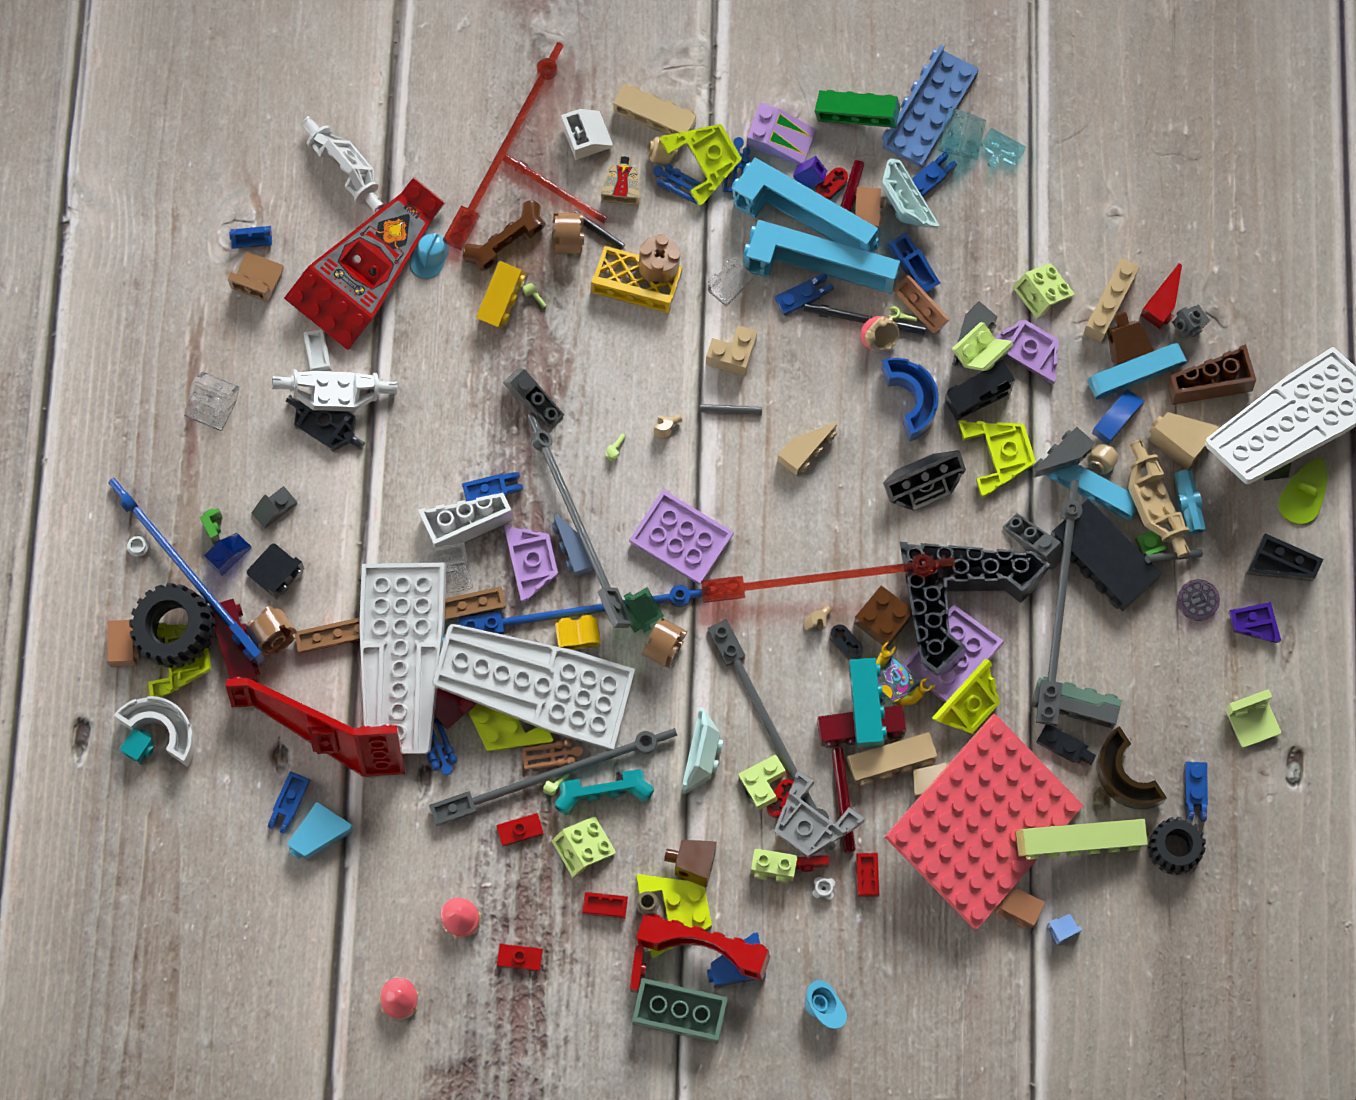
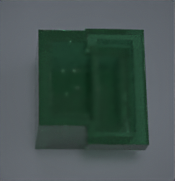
[623,587,664,633]

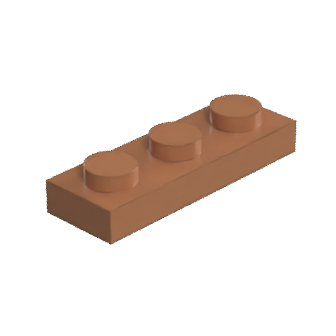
[894,275,950,334]

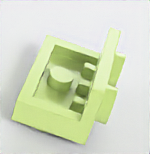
[750,849,797,884]

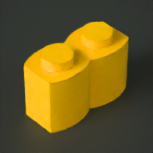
[555,615,601,650]

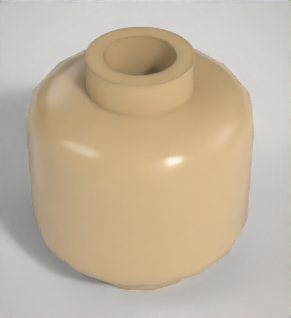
[647,137,678,165]
[1087,444,1118,475]

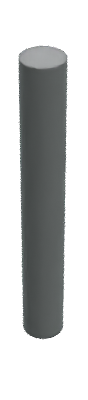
[700,404,762,415]
[1145,549,1203,563]

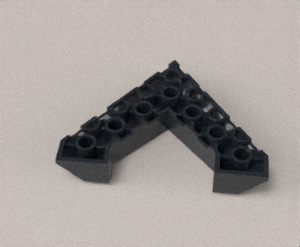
[899,541,1051,676]

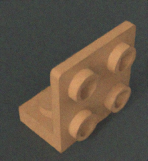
[228,252,284,302]

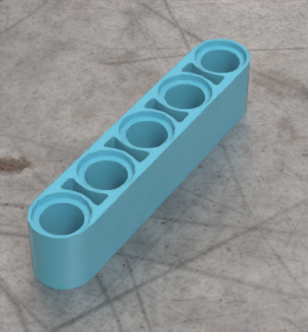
[1087,343,1187,399]
[1046,464,1137,520]

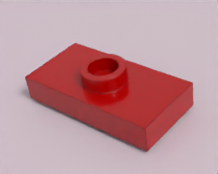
[496,813,544,847]
[856,853,880,897]
[795,855,829,872]
[582,892,628,919]
[497,944,543,971]
[630,945,646,993]

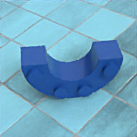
[881,358,939,442]

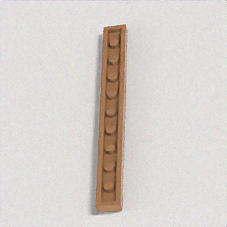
[294,586,506,654]

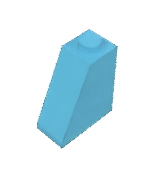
[287,802,354,860]

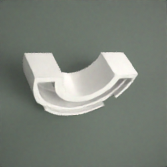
[114,696,195,767]

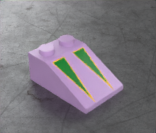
[746,102,816,165]

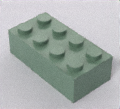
[632,978,728,1044]

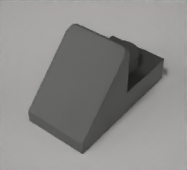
[251,486,297,529]

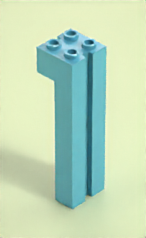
[732,157,879,253]
[743,220,900,294]

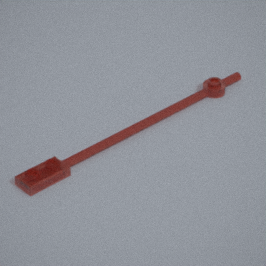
[443,42,564,251]
[701,554,955,603]

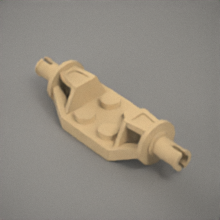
[1128,439,1191,558]

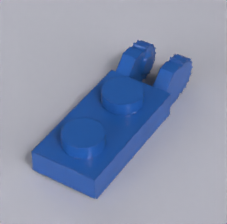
[912,152,957,197]
[775,273,834,316]
[462,472,523,502]
[1184,762,1208,822]
[267,771,311,834]

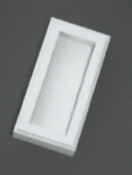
[304,329,331,371]

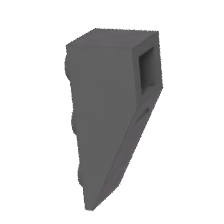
[952,301,997,366]
[503,369,565,428]
[1032,427,1095,478]
[1003,513,1063,570]

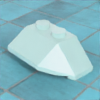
[882,159,940,229]
[681,707,723,795]

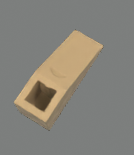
[777,422,837,476]

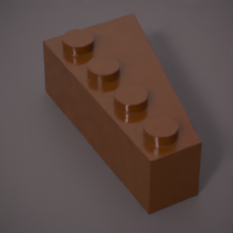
[1167,344,1256,405]

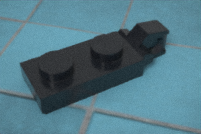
[1036,724,1096,765]

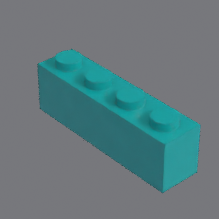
[849,658,887,748]

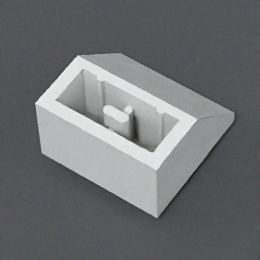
[561,109,613,160]

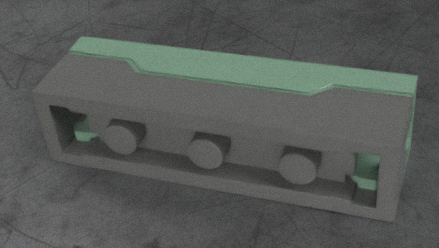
[1031,676,1122,729]

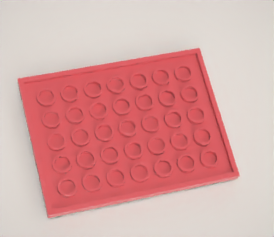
[884,714,1084,929]

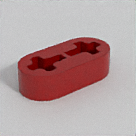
[816,167,848,200]
[766,779,794,818]

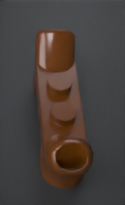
[463,200,546,271]

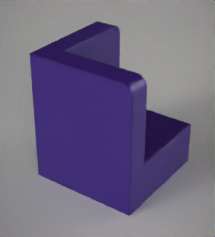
[793,156,827,189]

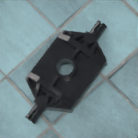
[285,394,365,452]

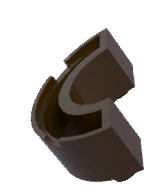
[1097,726,1167,809]

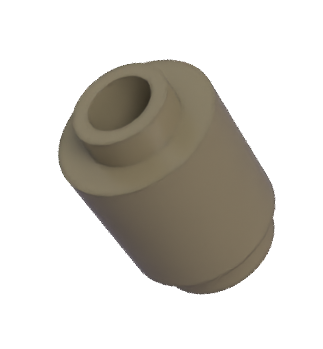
[637,891,659,916]

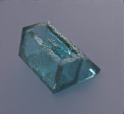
[938,108,986,160]

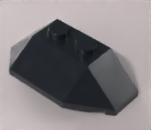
[883,450,966,511]

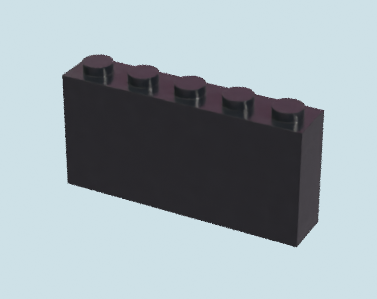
[1051,499,1162,612]

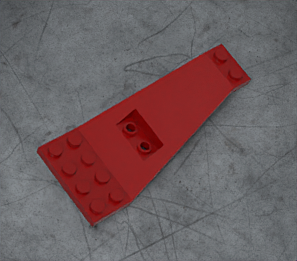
[226,677,405,777]

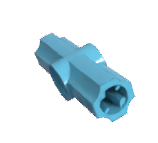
[1174,469,1206,535]

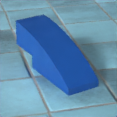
[886,232,940,292]
[1092,389,1144,444]

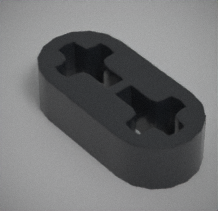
[830,624,863,660]

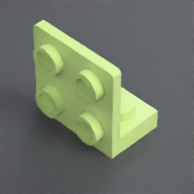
[1013,263,1074,319]
[952,322,1013,371]
[1225,689,1281,748]
[552,817,616,877]

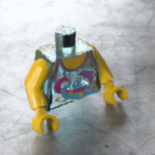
[876,642,935,707]

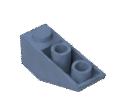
[551,514,594,578]

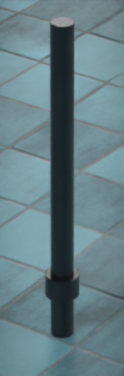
[804,303,926,335]

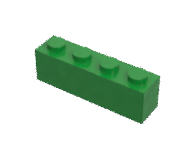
[815,90,901,128]

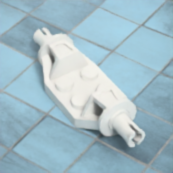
[301,116,385,213]
[271,369,398,412]

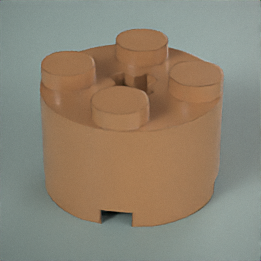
[552,213,584,254]
[639,234,680,284]
[245,606,297,656]
[642,618,687,668]

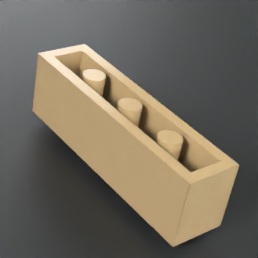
[613,83,696,135]
[1083,257,1140,343]
[847,732,937,786]

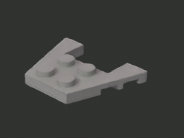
[774,770,865,858]

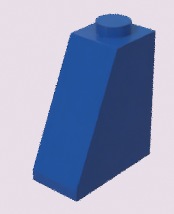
[707,932,766,988]

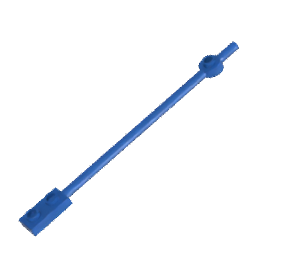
[108,478,265,664]
[459,585,712,634]

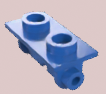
[229,226,272,249]

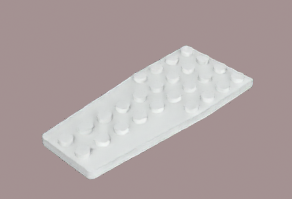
[1205,347,1356,484]
[360,563,446,754]
[432,624,635,750]

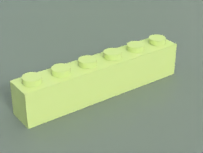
[1016,819,1148,860]

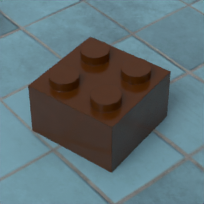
[854,585,913,649]

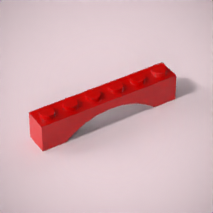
[636,914,770,981]

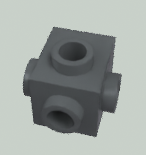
[1172,304,1210,338]

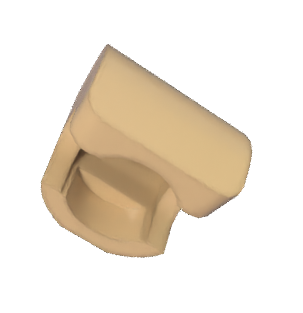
[654,414,682,439]
[804,605,832,631]

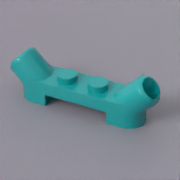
[554,769,654,815]

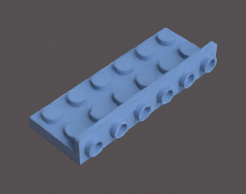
[882,44,979,168]

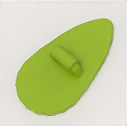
[1278,458,1328,525]

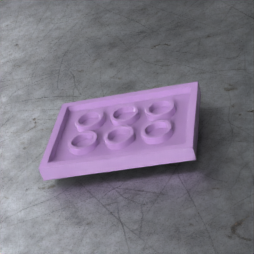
[629,490,734,585]
[902,604,1004,703]

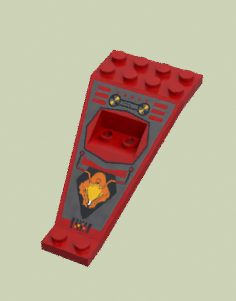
[284,177,446,350]

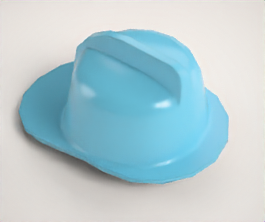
[410,233,449,279]
[805,980,847,1029]

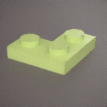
[738,755,786,810]

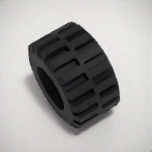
[1148,817,1206,875]

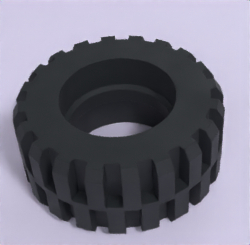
[129,583,216,668]

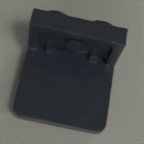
[247,543,305,600]

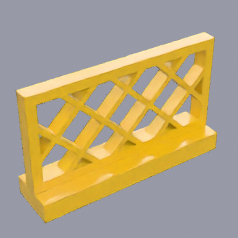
[590,246,683,313]

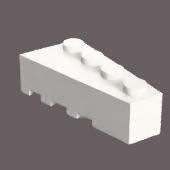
[418,493,514,554]

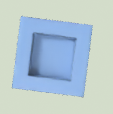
[1047,914,1082,945]

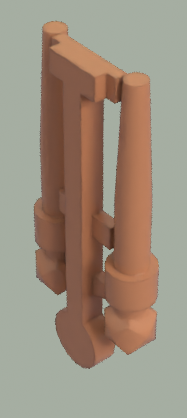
[522,739,583,770]

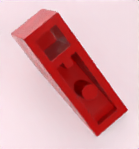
[1140,263,1182,329]

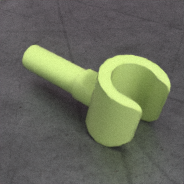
[523,283,547,308]
[888,306,917,322]
[606,434,626,461]
[543,774,570,796]

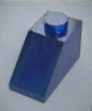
[204,533,252,576]

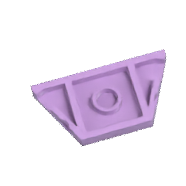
[995,319,1059,385]
[504,524,558,603]

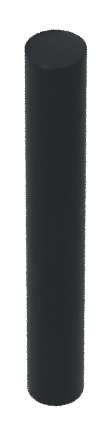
[574,210,625,250]

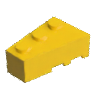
[476,261,529,328]

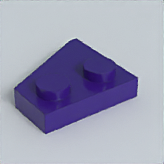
[1229,602,1281,643]

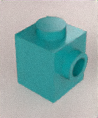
[119,728,155,765]

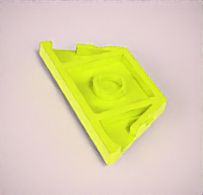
[932,659,1000,734]

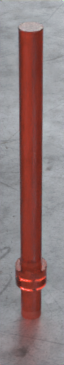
[503,154,608,224]

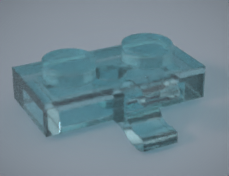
[980,128,1026,169]

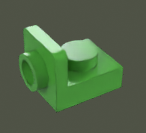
[200,508,223,544]
[1135,531,1167,556]

